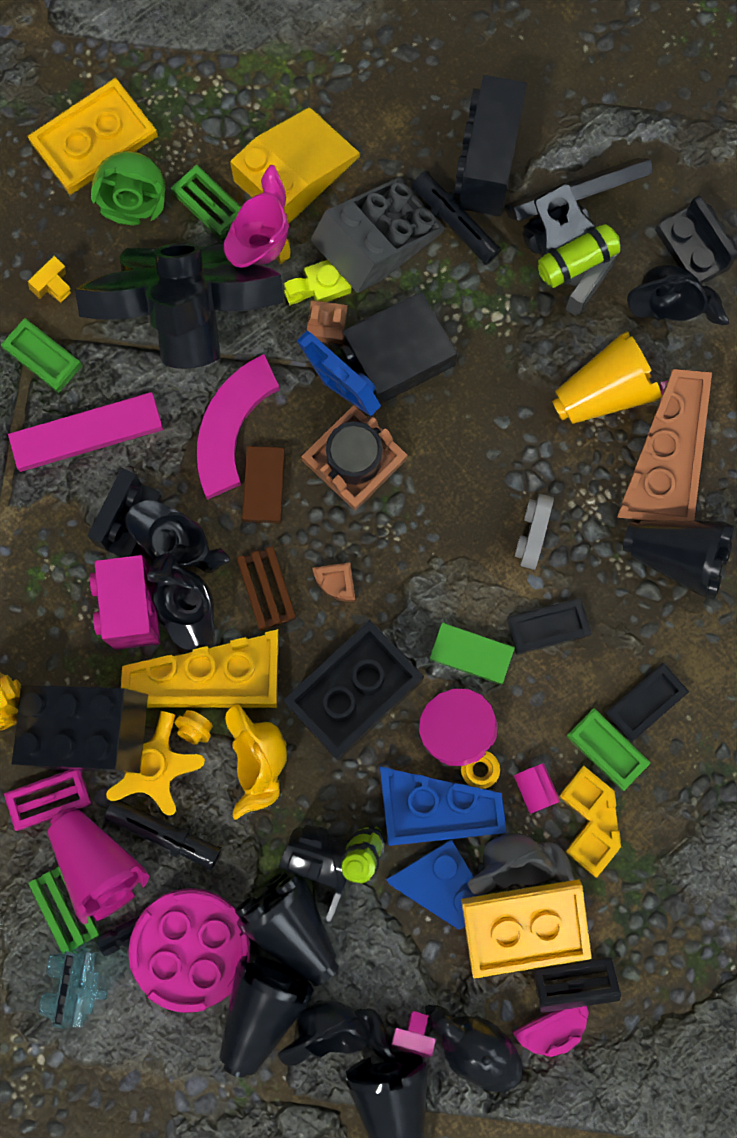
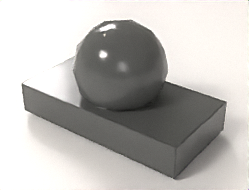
[565,245,621,316]

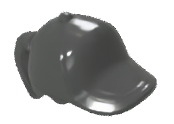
[468,833,575,895]

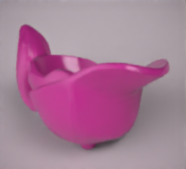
[224,165,289,268]

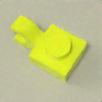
[284,260,352,305]

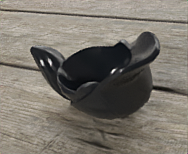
[627,265,729,325]
[125,500,230,573]
[147,553,215,650]
[278,1000,396,1066]
[425,1005,522,1092]

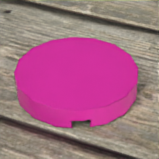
[419,689,498,766]

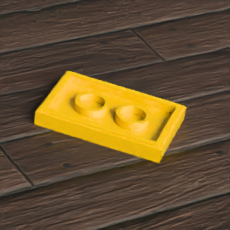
[27,78,158,195]
[461,879,592,979]

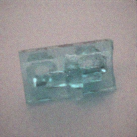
[39,951,108,1029]

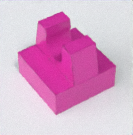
[390,1011,436,1058]

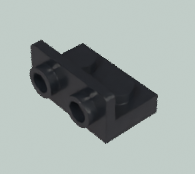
[655,196,737,284]
[87,468,161,558]

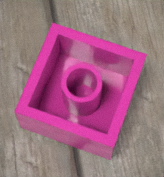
[90,555,161,650]

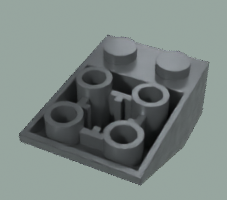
[310,178,445,293]

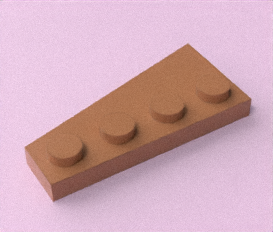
[617,369,712,521]

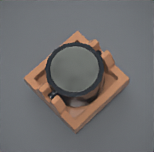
[301,405,408,511]

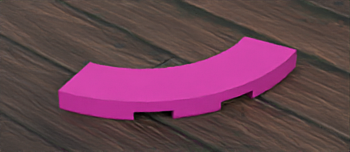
[197,354,280,500]

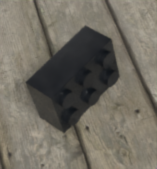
[454,75,527,217]
[283,620,424,761]
[12,685,148,774]

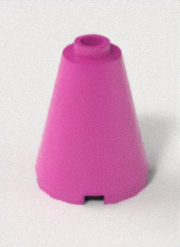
[47,809,150,924]

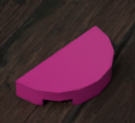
[511,1006,589,1057]

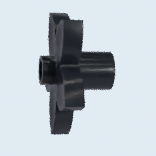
[75,242,284,369]

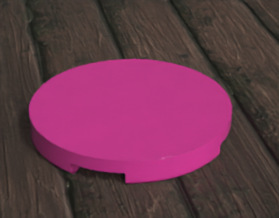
[128,888,250,1013]

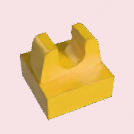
[28,256,71,303]

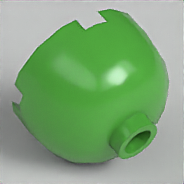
[91,151,165,225]

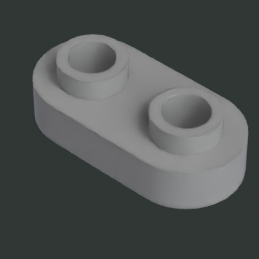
[514,494,554,570]

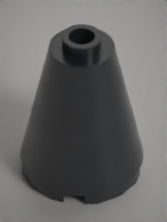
[219,956,314,1078]
[346,1052,428,1138]

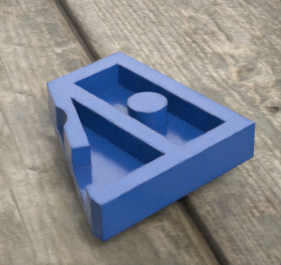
[297,330,381,416]
[386,840,484,930]

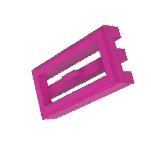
[4,770,93,831]

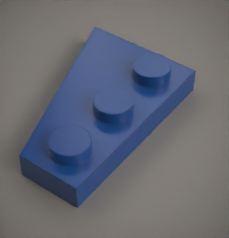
[380,766,507,846]

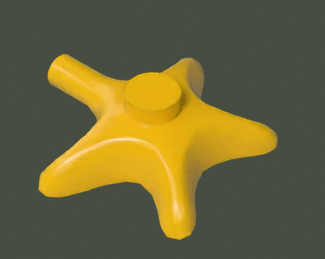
[106,711,205,816]

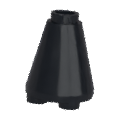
[623,520,734,598]
[235,871,339,986]

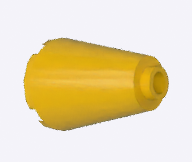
[552,331,662,424]

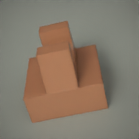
[307,300,348,345]

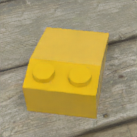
[230,107,360,223]

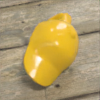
[225,704,287,820]

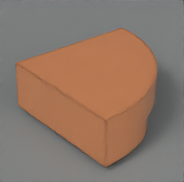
[313,562,356,602]

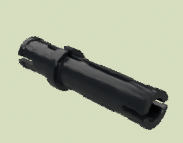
[411,171,502,265]
[105,799,222,871]

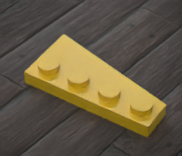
[121,629,279,708]

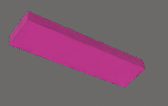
[8,392,164,472]

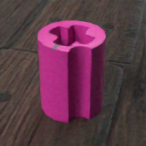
[513,763,560,814]

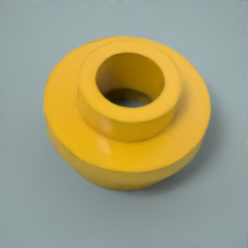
[175,710,213,745]
[461,751,500,789]

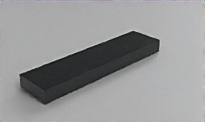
[505,158,653,221]

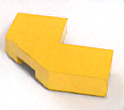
[558,766,621,878]

